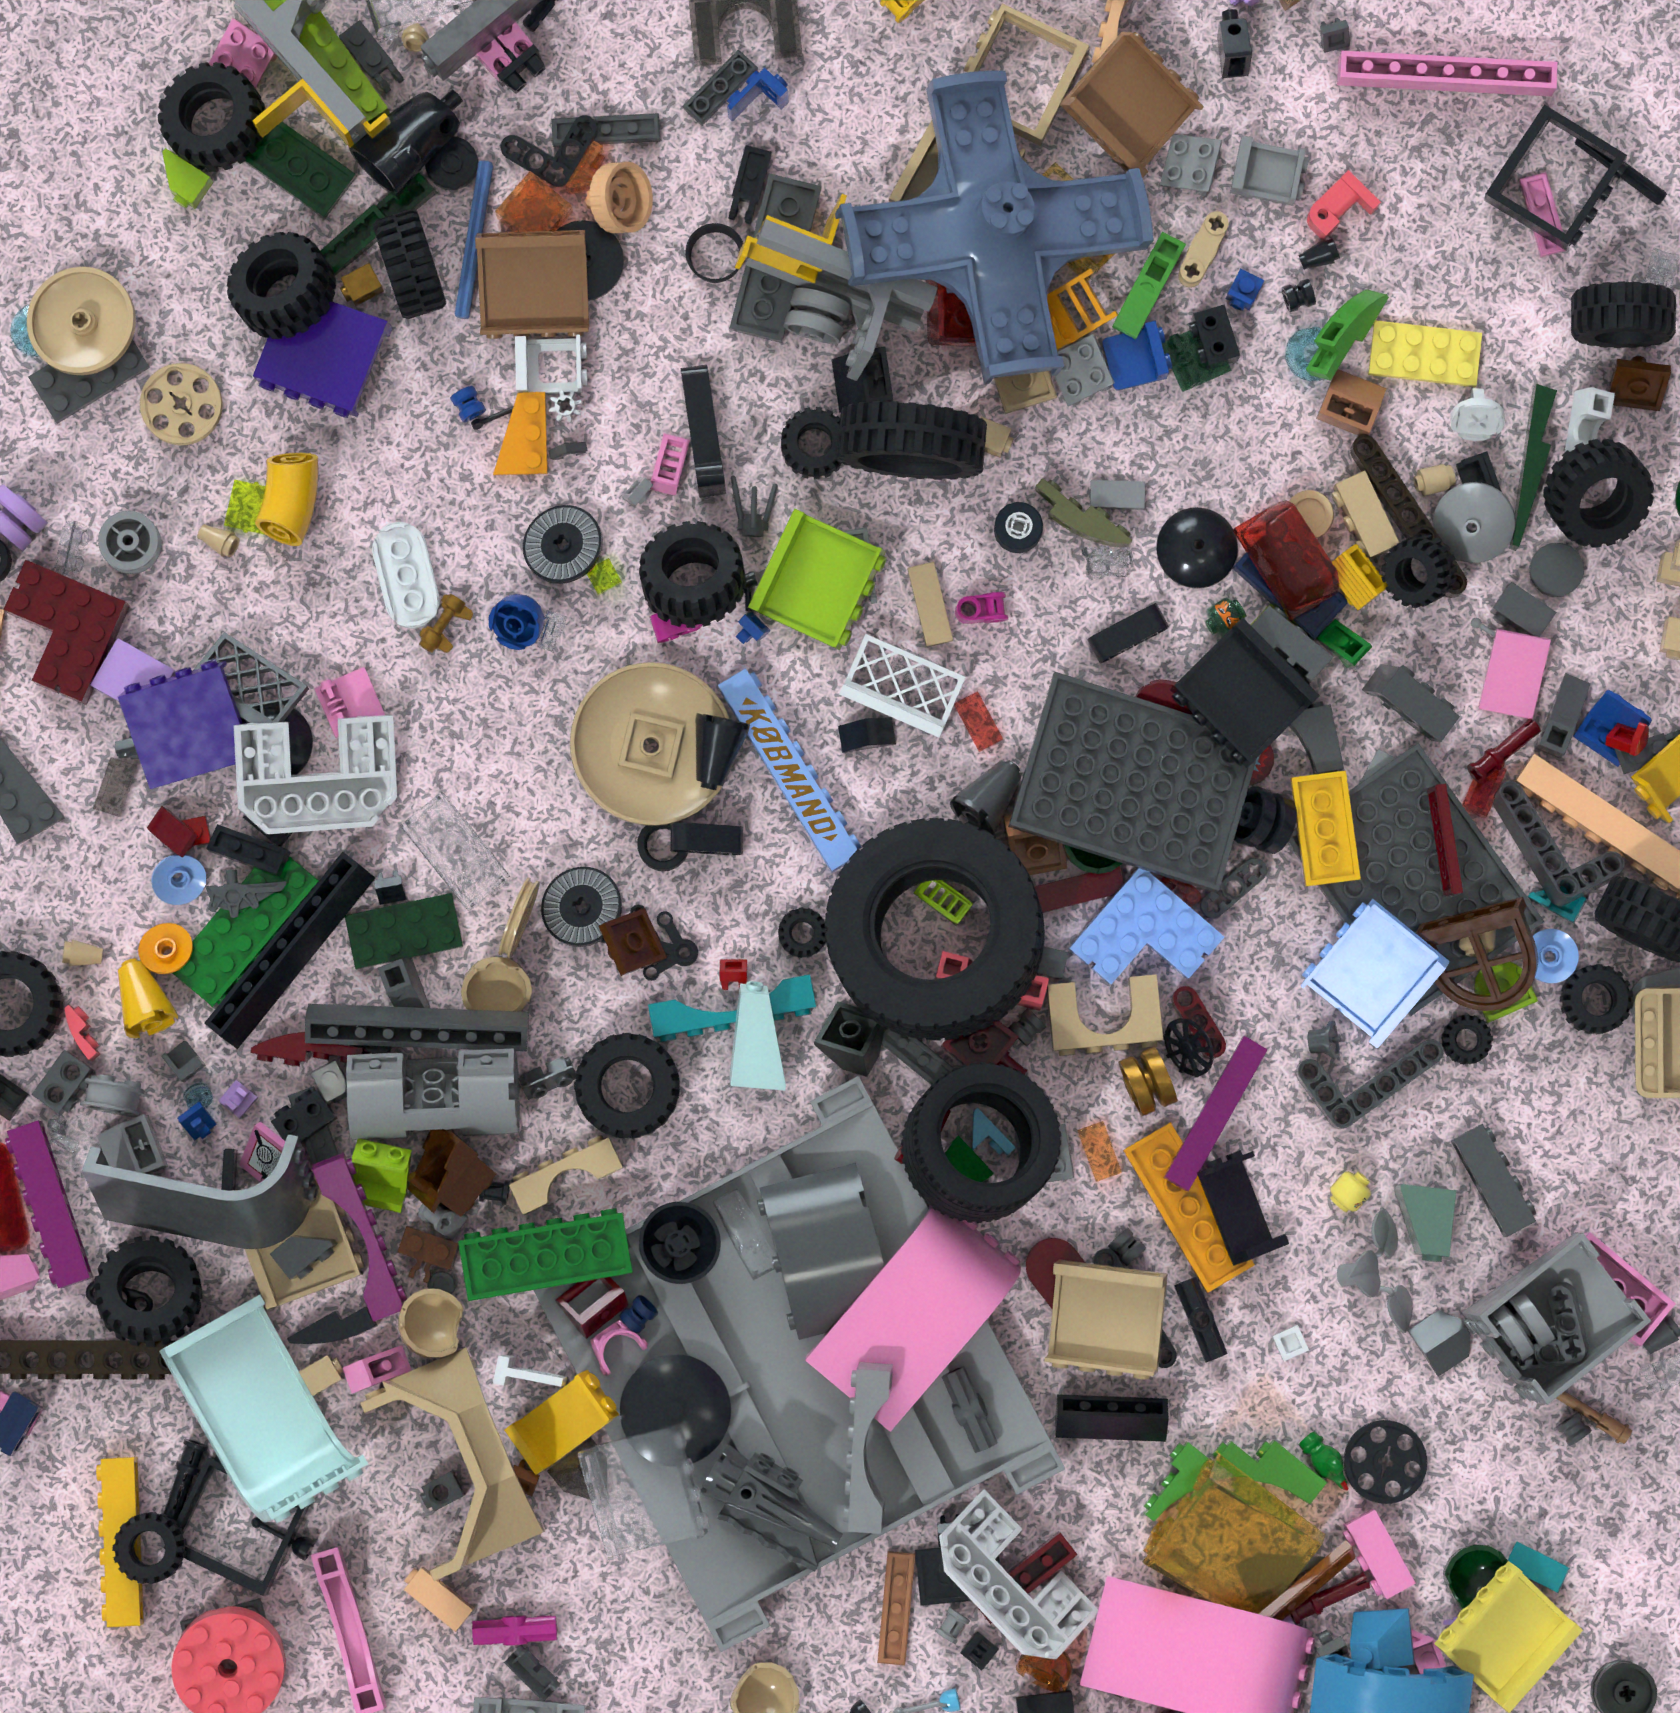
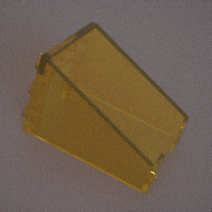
[1142,1453,1326,1614]

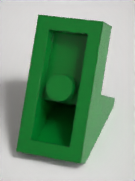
[1317,619,1372,668]

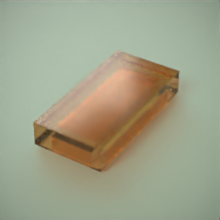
[1077,1121,1122,1182]

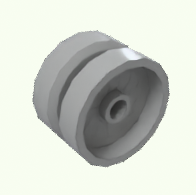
[784,288,851,344]
[1490,1290,1555,1361]

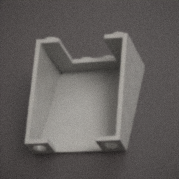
[1462,1232,1651,1405]

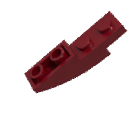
[250,1032,365,1067]

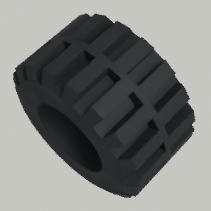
[781,407,842,480]
[1381,534,1457,608]
[1560,964,1633,1035]
[112,1512,187,1584]

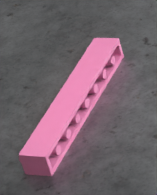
[1337,51,1558,97]

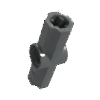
[942,1367,998,1453]

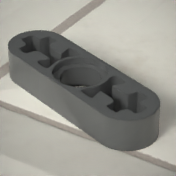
[1200,858,1267,919]

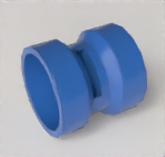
[450,386,486,422]

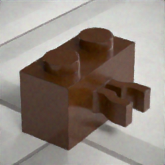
[397,1226,459,1284]

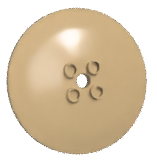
[570,662,729,826]

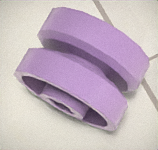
[0,484,48,552]

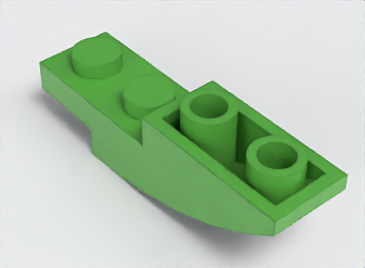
[1112,232,1186,339]
[1305,289,1389,381]

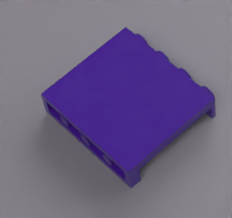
[253,286,393,418]
[118,659,243,789]

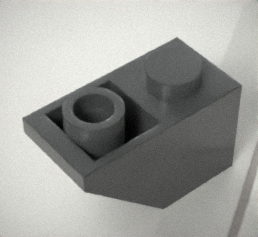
[270,1235,338,1280]

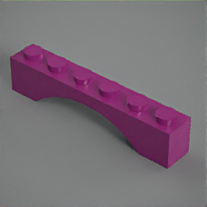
[312,1153,407,1322]

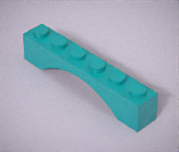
[648,974,816,1042]

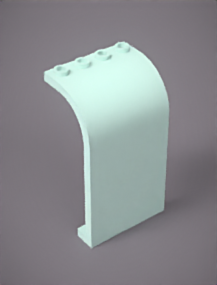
[159,1295,368,1523]

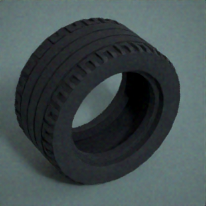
[901,1062,1062,1223]

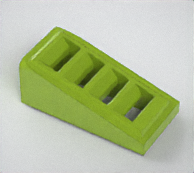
[913,880,974,926]

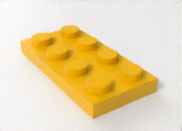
[1290,771,1361,887]

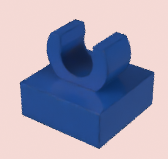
[736,612,771,644]
[177,1101,217,1141]

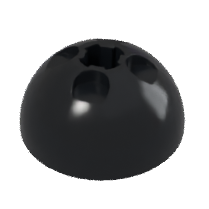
[638,1202,721,1284]

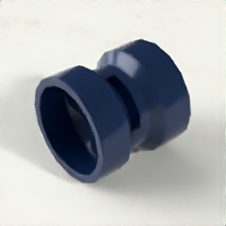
[619,1295,658,1334]

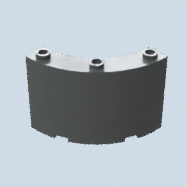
[757,1163,884,1340]

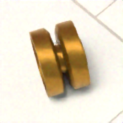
[1118,1046,1178,1117]

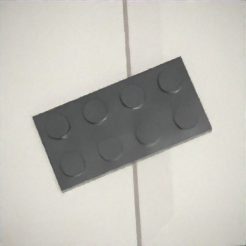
[28,339,150,424]

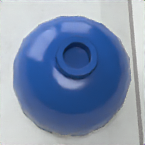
[489,594,545,650]

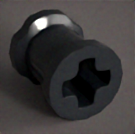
[479,1180,510,1205]

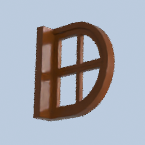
[1416,897,1538,1011]

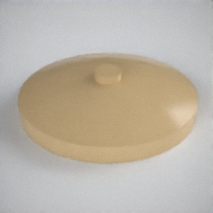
[27,267,136,375]

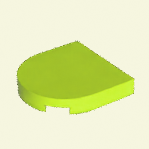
[1474,962,1538,1023]

